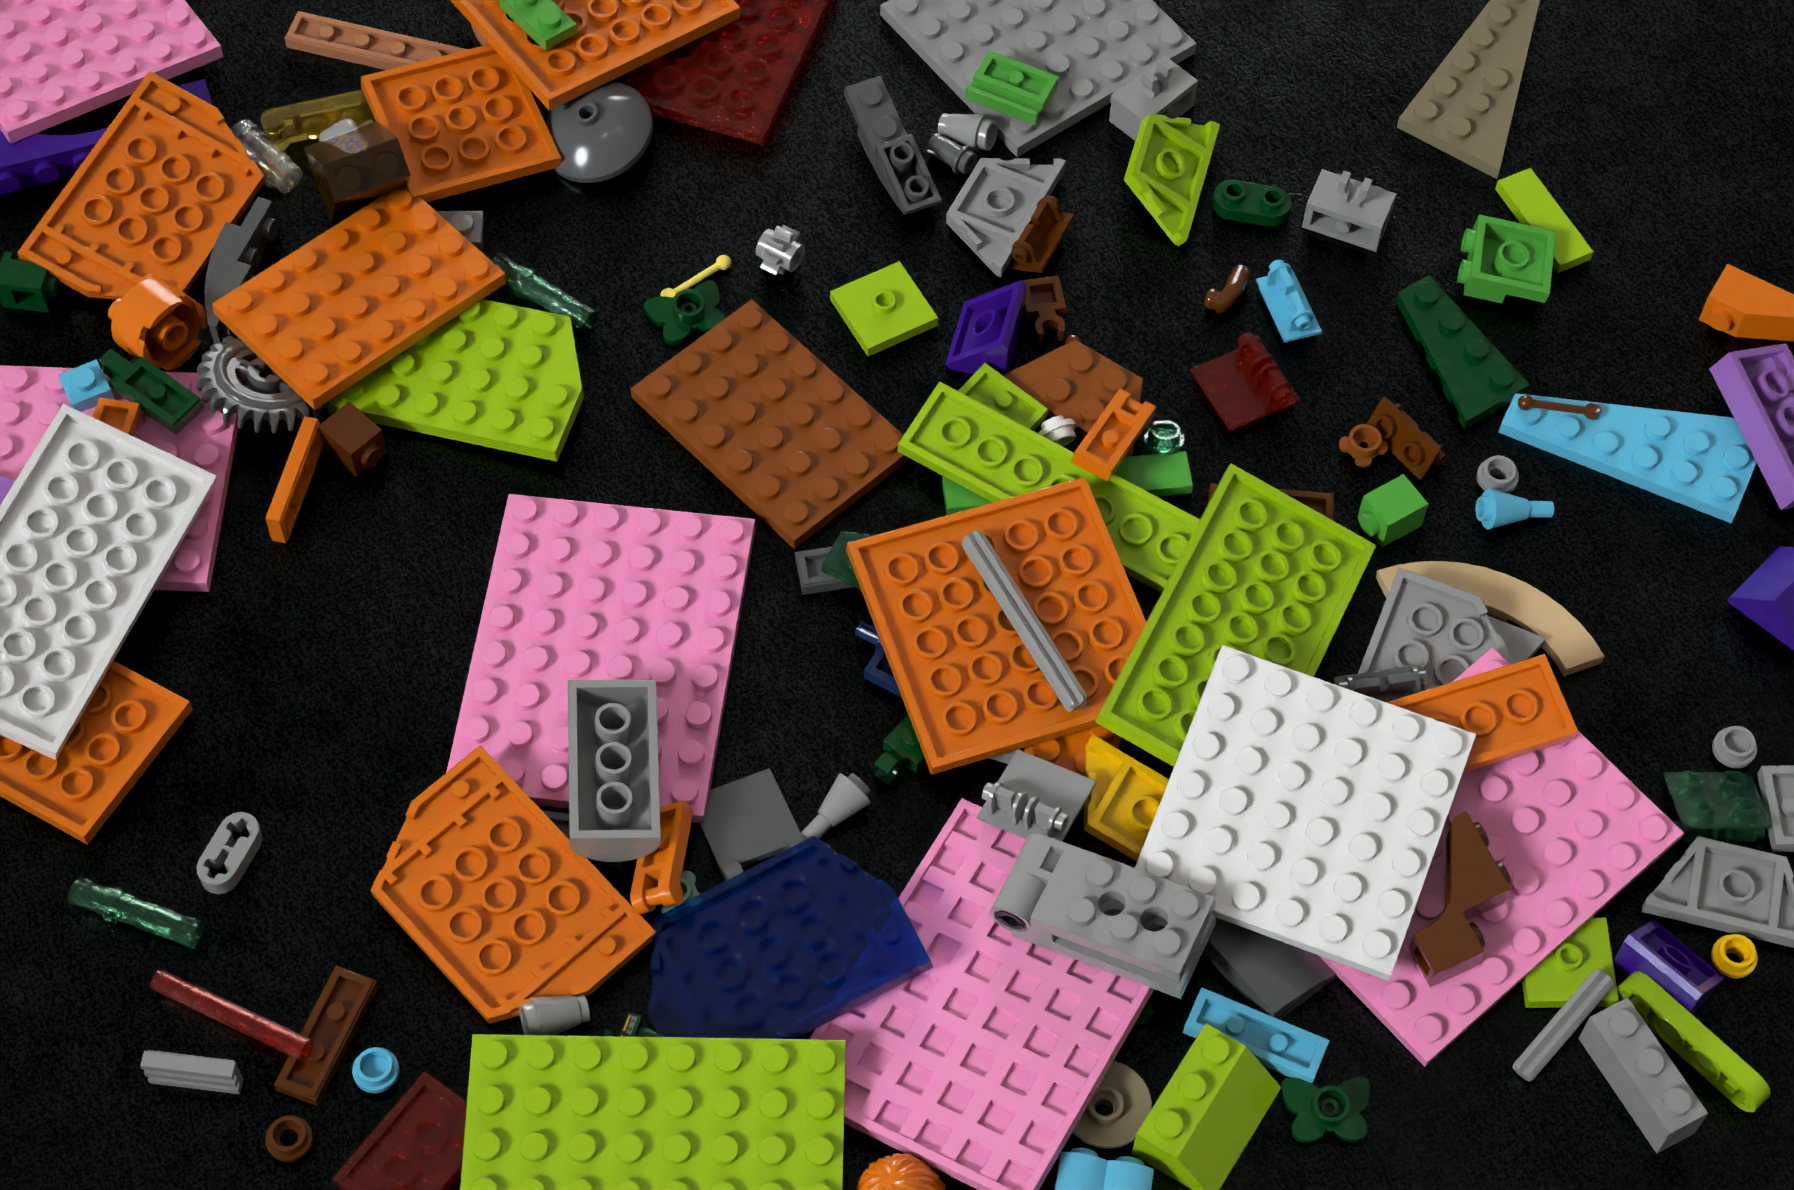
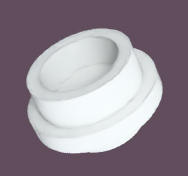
[1038,415,1076,447]

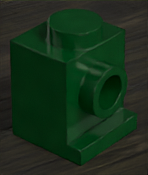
[0,252,62,313]

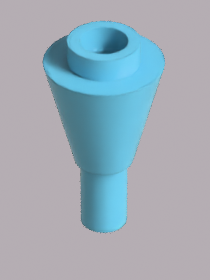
[1475,488,1554,530]

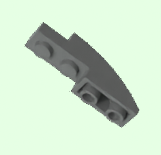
[844,76,942,215]
[204,197,279,343]

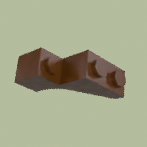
[1408,811,1511,987]

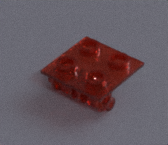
[1190,333,1300,431]

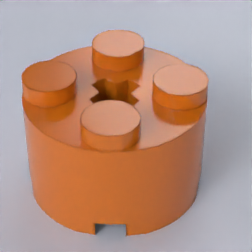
[108,274,207,371]

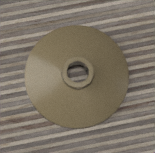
[1072,1061,1152,1149]

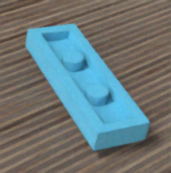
[1183,987,1330,1084]

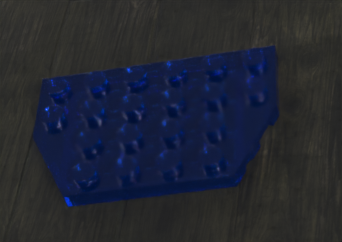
[648,836,934,1039]

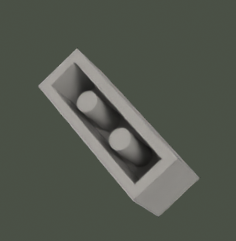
[1578,997,1708,1153]

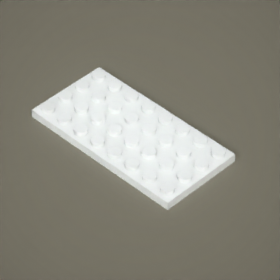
[0,404,217,760]

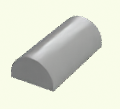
[568,679,661,862]

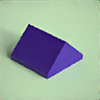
[945,280,1027,375]
[1728,546,1794,651]
[1613,920,1726,1015]

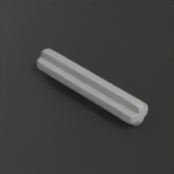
[1513,969,1614,1082]

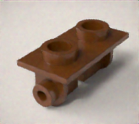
[1008,195,1075,273]
[1367,397,1448,481]

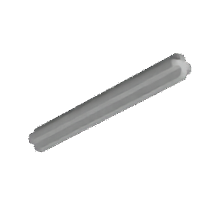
[962,530,1088,712]

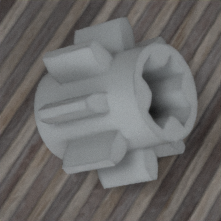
[756,225,805,276]

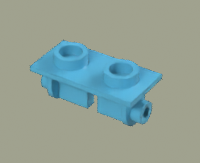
[1256,260,1322,343]

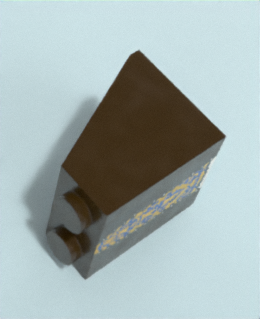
[304,121,411,222]

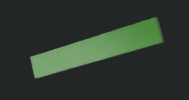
[942,451,1193,515]

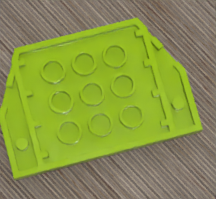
[326,299,584,462]

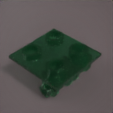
[1663,770,1772,843]

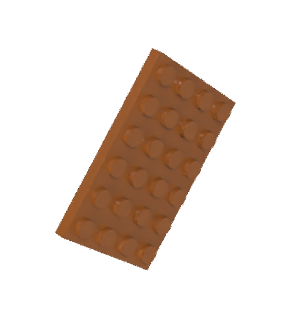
[630,299,910,550]

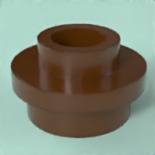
[265,1115,313,1162]

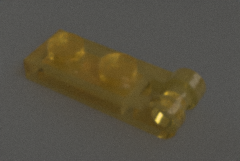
[260,90,373,151]

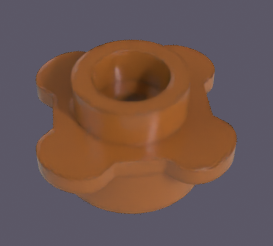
[1339,424,1388,467]

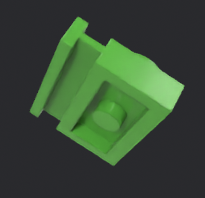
[965,50,1059,125]

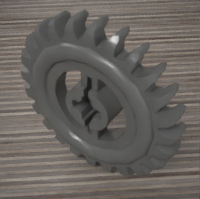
[197,335,329,434]

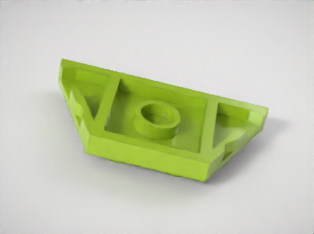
[1124,113,1220,246]

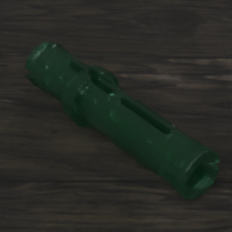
[491,253,598,334]
[68,876,204,949]

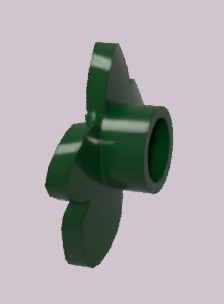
[644,281,725,345]
[1280,1077,1370,1144]

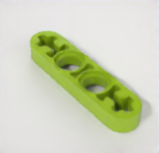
[1617,971,1771,1113]

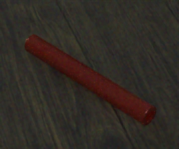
[151,969,314,1061]

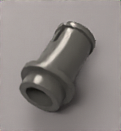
[926,133,978,175]

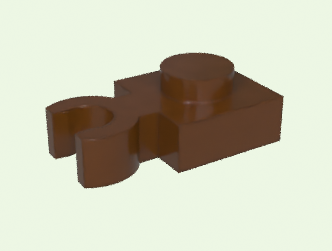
[1022,276,1066,343]

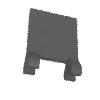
[698,768,814,901]

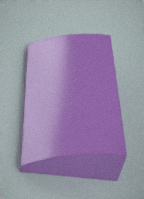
[1709,343,1794,510]

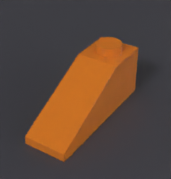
[1699,264,1794,342]

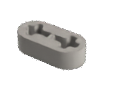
[197,812,263,894]

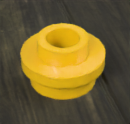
[1711,934,1758,979]

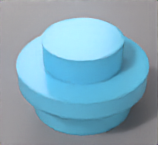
[352,1047,399,1093]

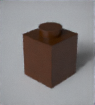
[318,402,387,477]

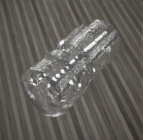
[230,119,303,193]

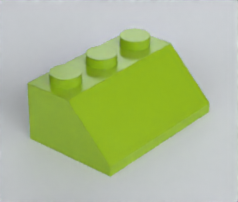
[1132,1023,1281,1190]

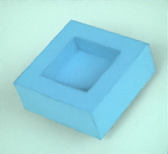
[58,359,114,412]

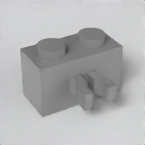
[1109,55,1198,141]
[1302,169,1396,252]

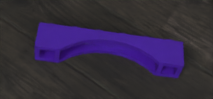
[0,79,213,195]

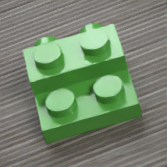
[1457,214,1556,304]

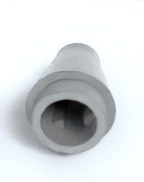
[938,113,998,153]
[519,995,590,1036]

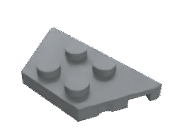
[946,158,1066,277]
[1642,836,1794,948]

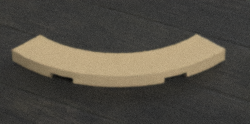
[1375,561,1605,676]

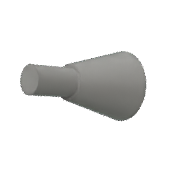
[801,773,871,846]

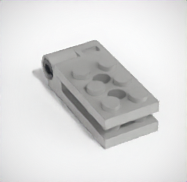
[990,834,1216,999]

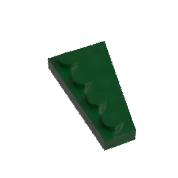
[1396,275,1530,430]

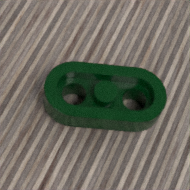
[1212,180,1292,227]

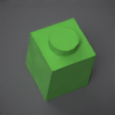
[1357,474,1428,548]

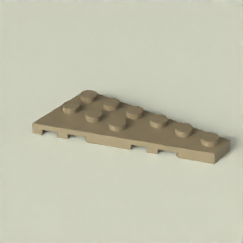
[1397,0,1540,179]

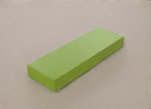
[1495,168,1593,274]

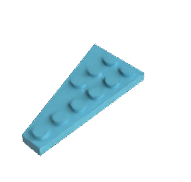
[1498,393,1757,523]

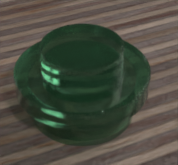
[1143,420,1185,455]

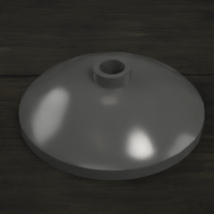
[544,81,653,183]

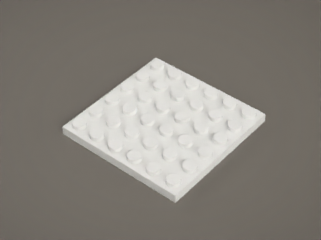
[1135,645,1476,981]

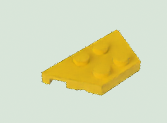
[1084,734,1169,862]

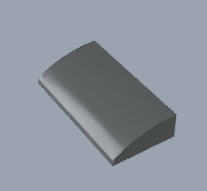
[1203,918,1338,1020]

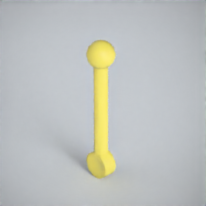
[660,255,731,298]

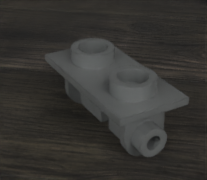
[1333,665,1428,702]

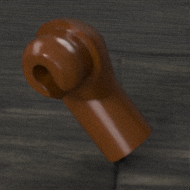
[1204,265,1251,314]

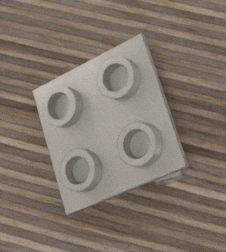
[977,749,1096,841]

